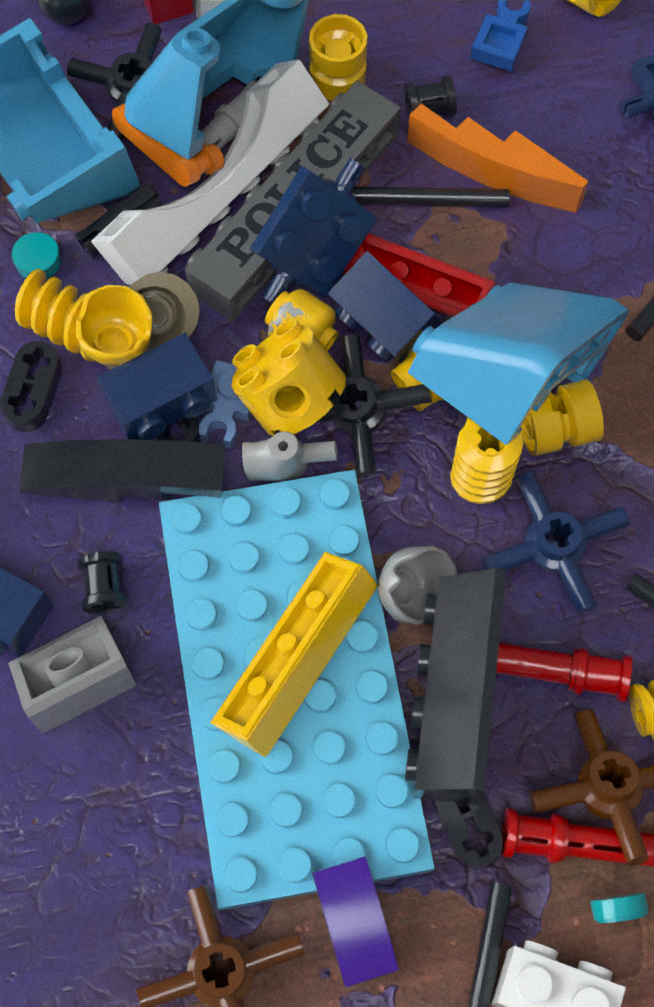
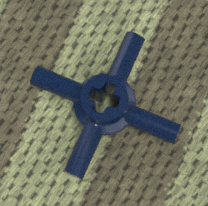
[482,471,629,614]

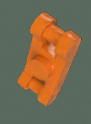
[112,103,224,187]

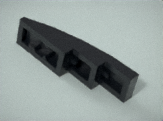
[19,439,225,502]

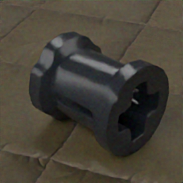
[404,75,457,117]
[77,551,128,615]

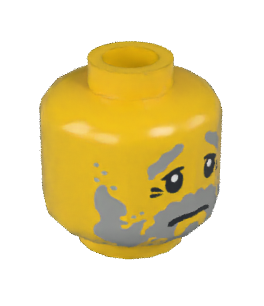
[265,289,339,352]

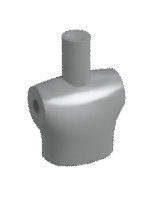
[242,432,338,481]

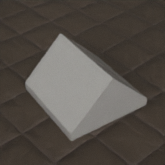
[8,616,136,734]

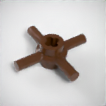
[529,709,654,866]
[136,885,305,1007]

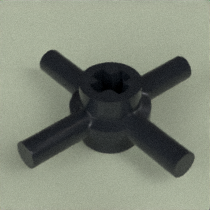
[67,23,162,142]
[315,334,432,478]

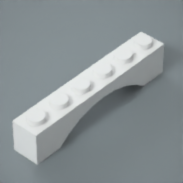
[91,59,329,285]

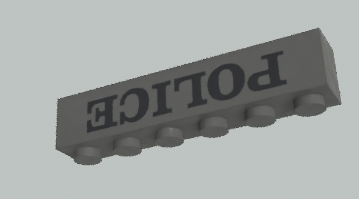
[185,81,401,323]

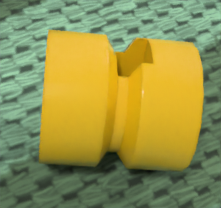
[309,14,367,101]
[520,379,604,456]

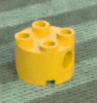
[231,318,346,436]

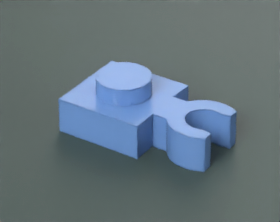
[199,360,252,450]

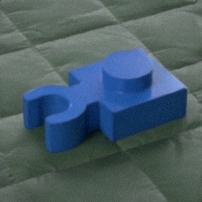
[470,0,531,72]

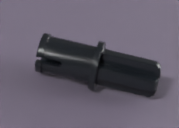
[75,184,162,259]

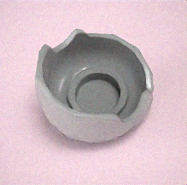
[378,546,457,625]

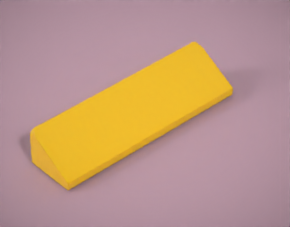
[210,552,377,757]

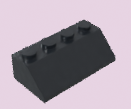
[405,568,506,806]

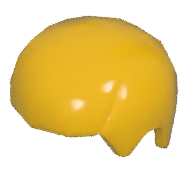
[76,285,153,365]

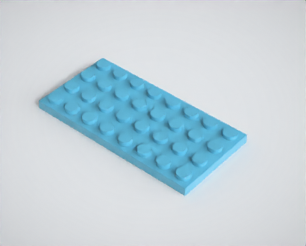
[159,470,434,911]

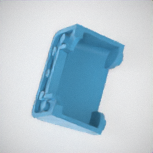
[125,0,309,160]
[0,18,141,223]
[407,282,629,446]

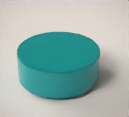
[12,232,61,279]
[590,892,649,923]

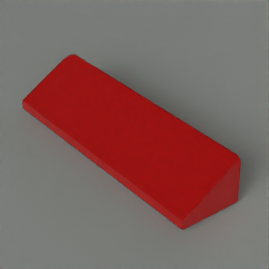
[342,233,498,317]

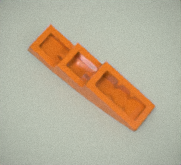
[407,104,589,213]

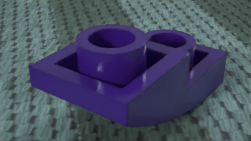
[312,856,399,988]

